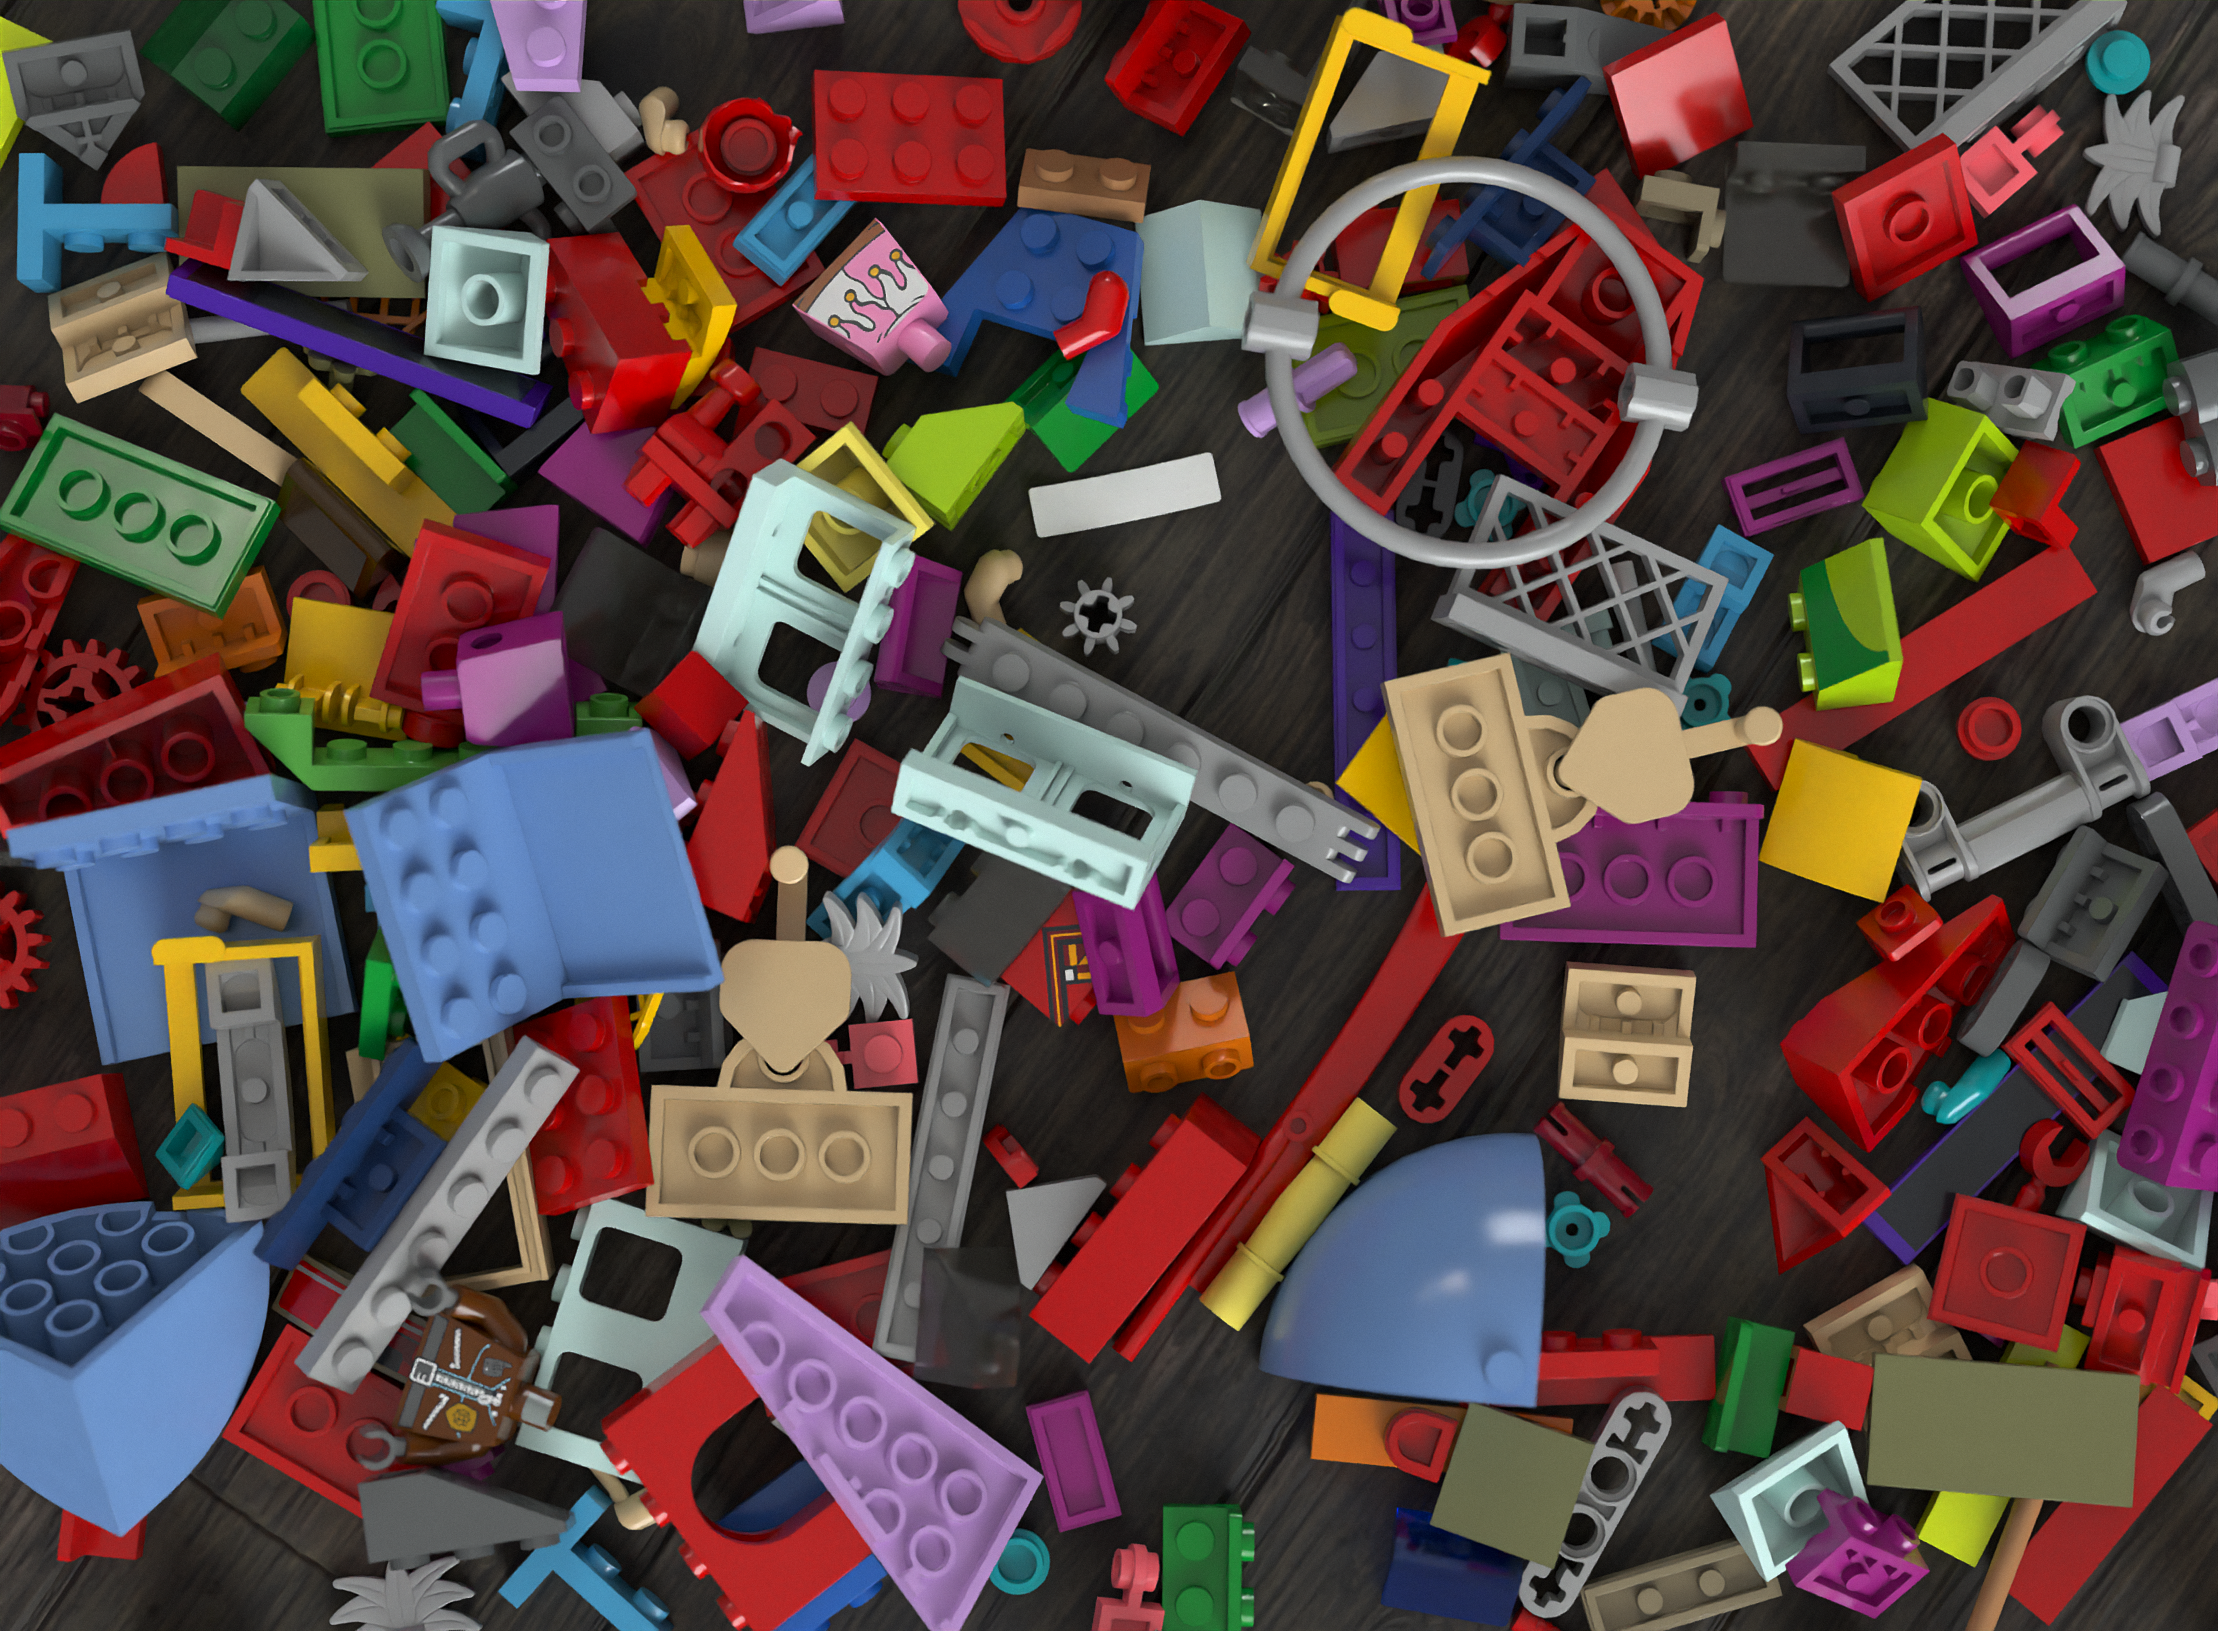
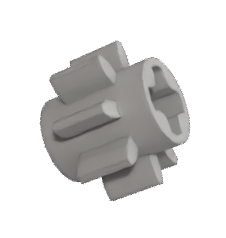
[1060,577,1137,657]

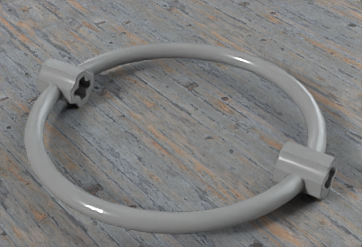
[1241,156,1699,569]

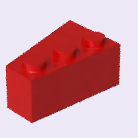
[545,232,693,434]

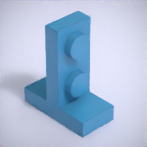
[435,0,510,163]
[17,153,179,293]
[806,817,966,939]
[498,1484,674,1631]

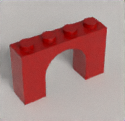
[599,1335,874,1631]

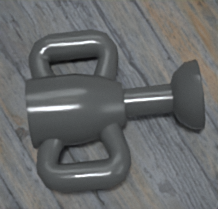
[382,119,552,283]

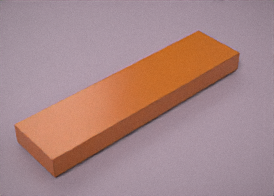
[1310,1392,1573,1472]

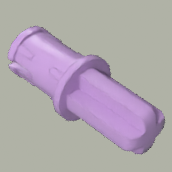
[1238,342,1358,438]

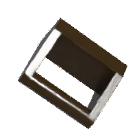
[276,458,411,604]

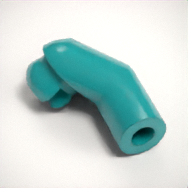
[1921,1048,2011,1124]

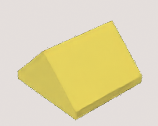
[796,422,935,593]

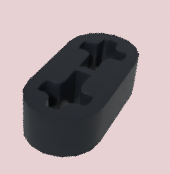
[1394,427,1464,539]

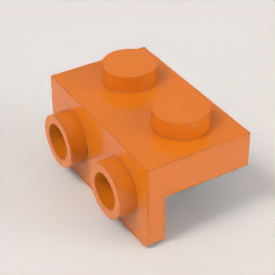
[137,565,289,679]
[1113,971,1254,1093]

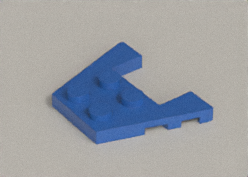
[906,207,1144,429]

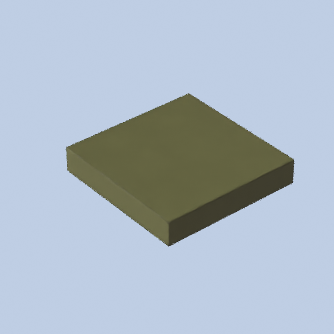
[1430,1402,1595,1569]

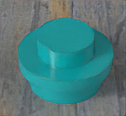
[2085,30,2150,95]
[989,1528,1050,1595]

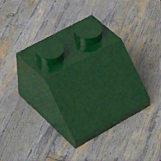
[139,0,316,133]

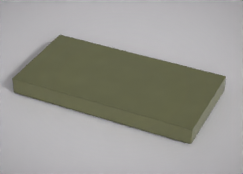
[177,166,431,298]
[1864,1352,2140,1507]

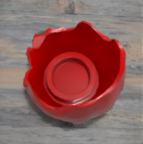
[697,97,803,193]

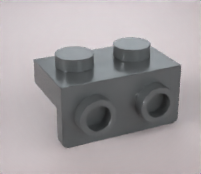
[509,95,637,236]
[2018,825,2170,984]
[629,939,733,1072]

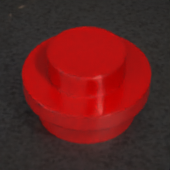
[1956,697,2022,761]

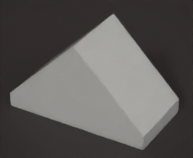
[1006,1174,1107,1290]

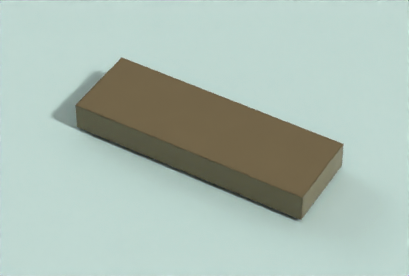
[1579,1537,1782,1631]

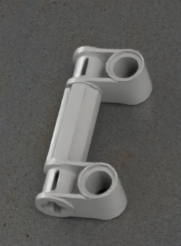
[1895,695,2151,902]

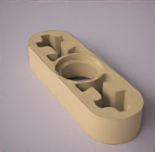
[138,370,298,486]

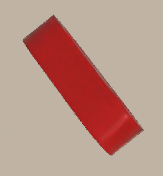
[1396,1015,1494,1123]

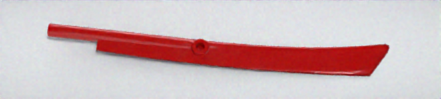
[1112,881,1465,1362]

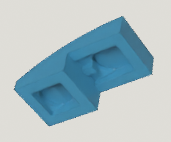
[1651,524,1774,674]

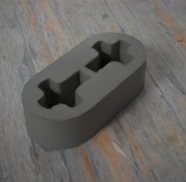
[1956,939,2051,1058]

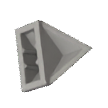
[227,179,369,281]

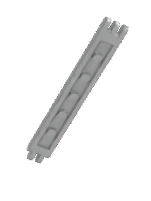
[940,616,1381,883]

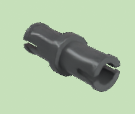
[2120,231,2218,326]

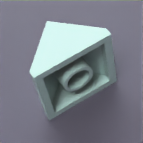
[1135,200,1266,346]
[424,225,550,375]
[2055,1129,2214,1272]
[1710,1420,1870,1582]

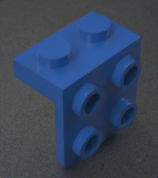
[716,1458,888,1631]

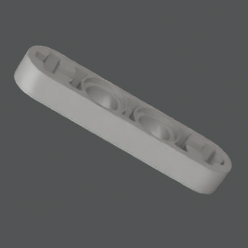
[1516,1385,1671,1618]

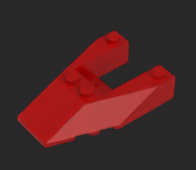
[1331,203,1704,622]

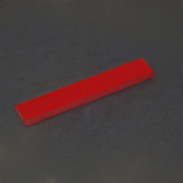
[1743,546,2098,792]

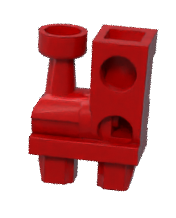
[620,356,817,549]

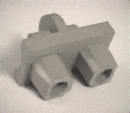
[1947,361,2076,441]

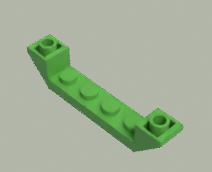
[244,688,642,791]

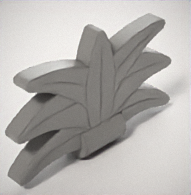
[2082,90,2185,238]
[822,891,918,1026]
[329,1555,483,1631]

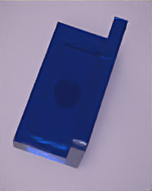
[1381,1507,1523,1627]

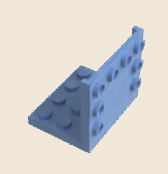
[344,728,725,1062]
[6,774,360,1065]

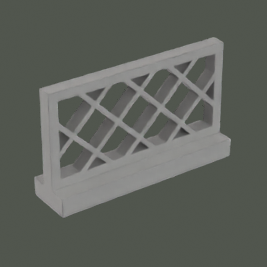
[1828,0,2127,157]
[1431,474,1729,719]

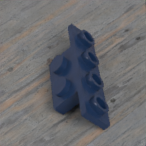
[1420,75,1597,281]
[253,1037,449,1271]

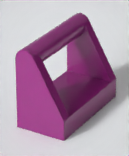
[1959,203,2126,359]
[874,555,963,699]
[1072,870,1181,1017]

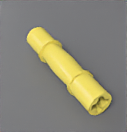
[1199,1097,1398,1331]

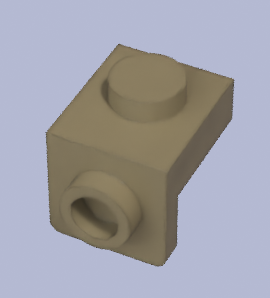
[1633,170,1726,263]

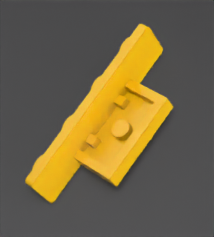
[241,348,456,558]

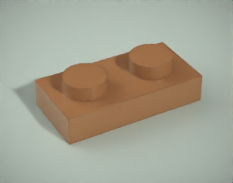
[1017,148,1151,223]

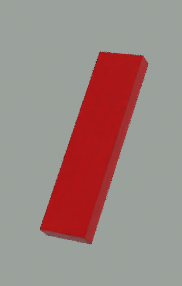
[2008,1384,2213,1626]

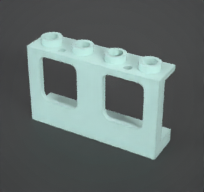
[692,458,917,767]
[891,675,1198,910]
[516,1198,750,1484]

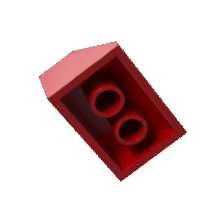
[0,1073,150,1231]

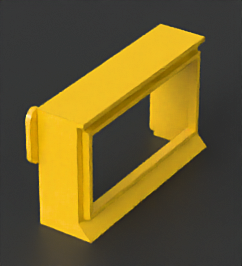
[1246,8,1491,331]
[151,934,336,1210]

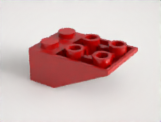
[682,709,778,924]

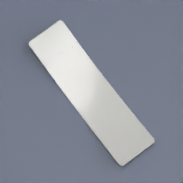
[1028,452,1221,537]

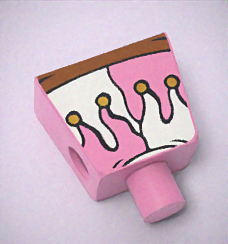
[792,218,951,376]

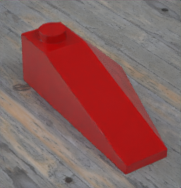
[0,533,81,727]
[1780,894,2016,1153]

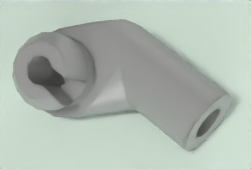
[2129,550,2205,636]

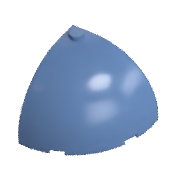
[1258,1133,1545,1407]
[0,1201,270,1537]

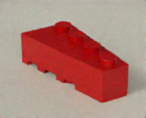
[0,651,277,839]
[1029,1091,1262,1364]

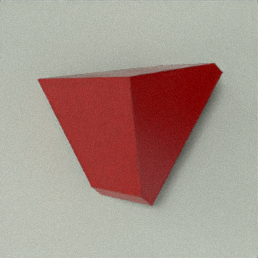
[1760,1116,1892,1275]

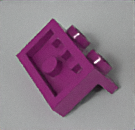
[1165,823,1296,970]
[1785,1488,1930,1619]

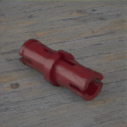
[1532,1100,1654,1218]

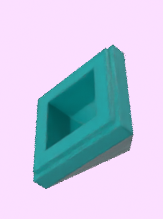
[155,1103,225,1190]

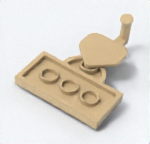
[1380,652,1783,937]
[645,845,913,1225]

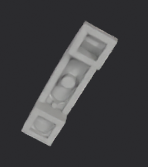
[205,958,296,1223]

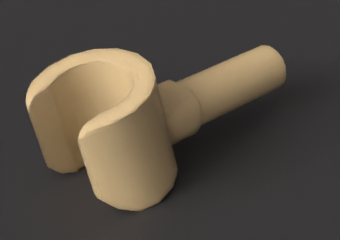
[588,1467,656,1530]

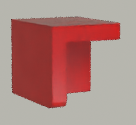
[163,190,245,270]
[1988,440,2081,550]
[634,651,750,761]
[1778,1344,1874,1431]
[57,1509,148,1562]

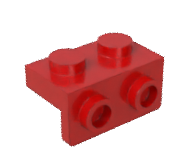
[1105,0,1252,137]

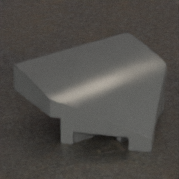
[2,29,145,170]

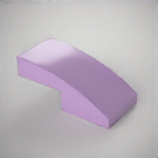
[2120,678,2218,781]

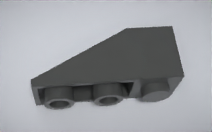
[1501,3,1674,95]
[358,1466,576,1571]

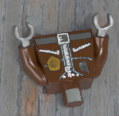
[355,1267,562,1470]

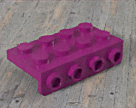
[1497,791,1764,948]
[2116,921,2218,1192]

